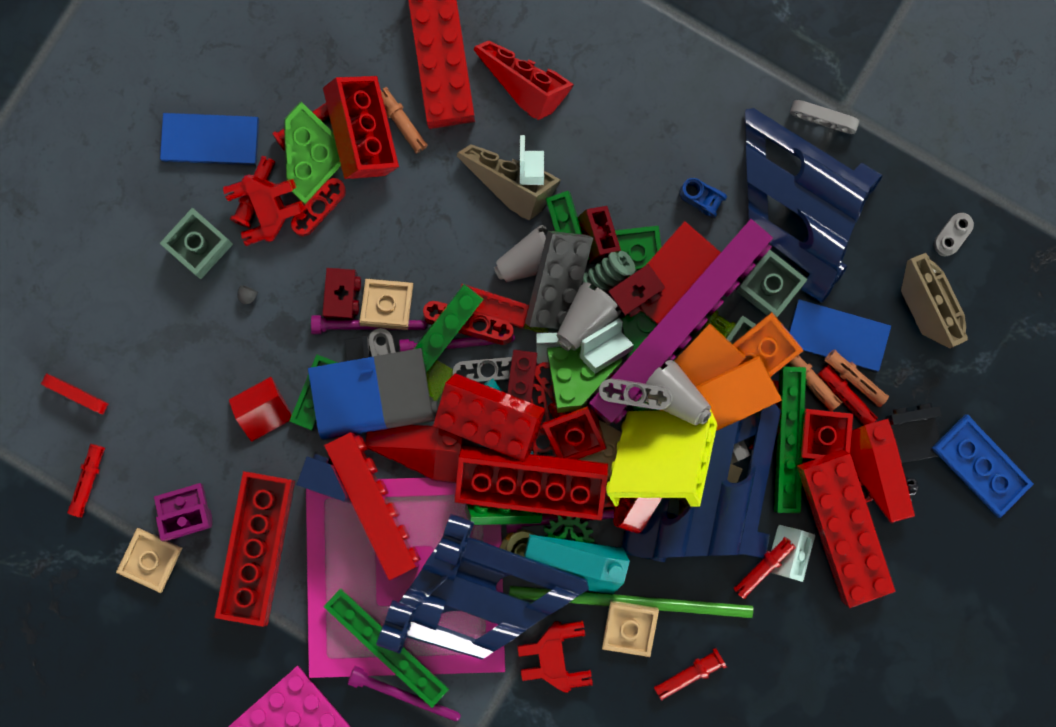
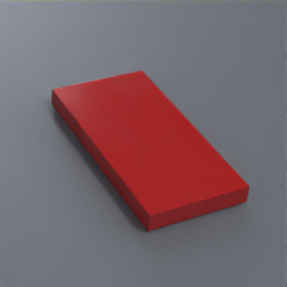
[632,221,721,325]

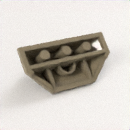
[901,253,968,348]

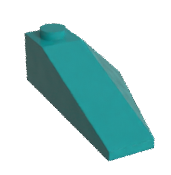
[524,534,630,594]

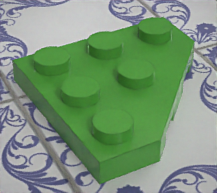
[284,102,341,204]
[547,346,622,413]

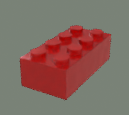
[323,76,399,179]
[433,373,545,462]

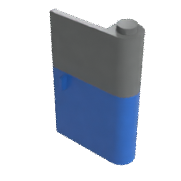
[308,348,439,440]

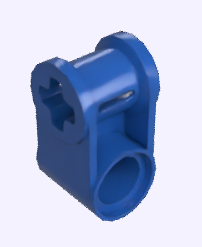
[679,178,727,218]

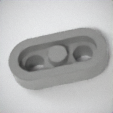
[934,213,974,256]
[369,328,396,357]

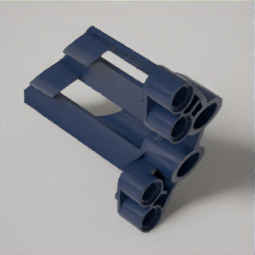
[745,108,883,303]
[621,404,781,562]
[376,514,589,659]

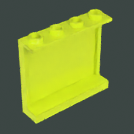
[606,409,717,507]

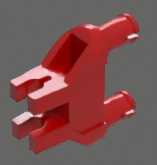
[223,175,305,246]
[517,621,593,693]

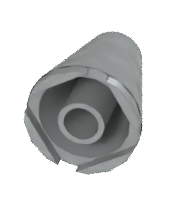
[494,225,548,282]
[556,282,621,351]
[641,360,711,426]

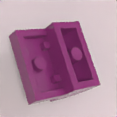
[154,483,212,542]

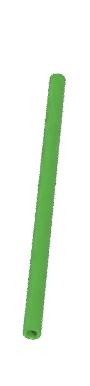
[509,586,753,618]

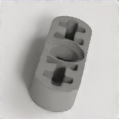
[790,100,859,134]
[453,357,512,383]
[599,378,673,410]

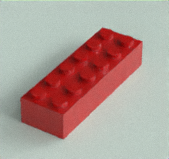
[408,0,475,129]
[324,432,421,580]
[455,446,608,520]
[797,449,896,608]
[215,471,296,627]

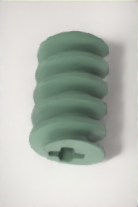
[582,251,636,294]

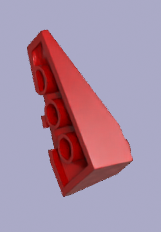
[850,419,915,523]

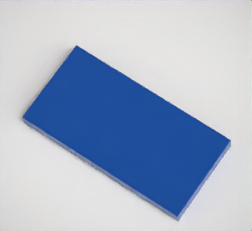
[160,113,259,165]
[789,299,891,372]
[932,414,1034,518]

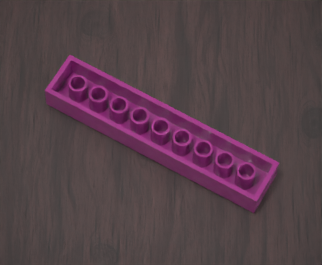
[586,219,773,425]

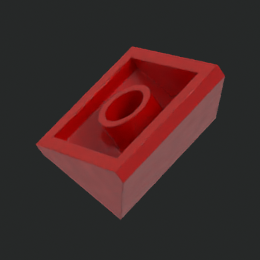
[229,377,292,442]
[542,406,607,460]
[801,409,853,460]

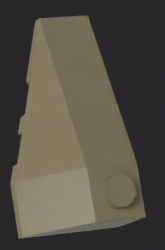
[457,144,561,221]

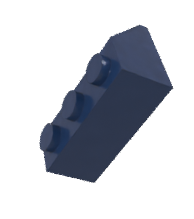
[296,454,352,503]

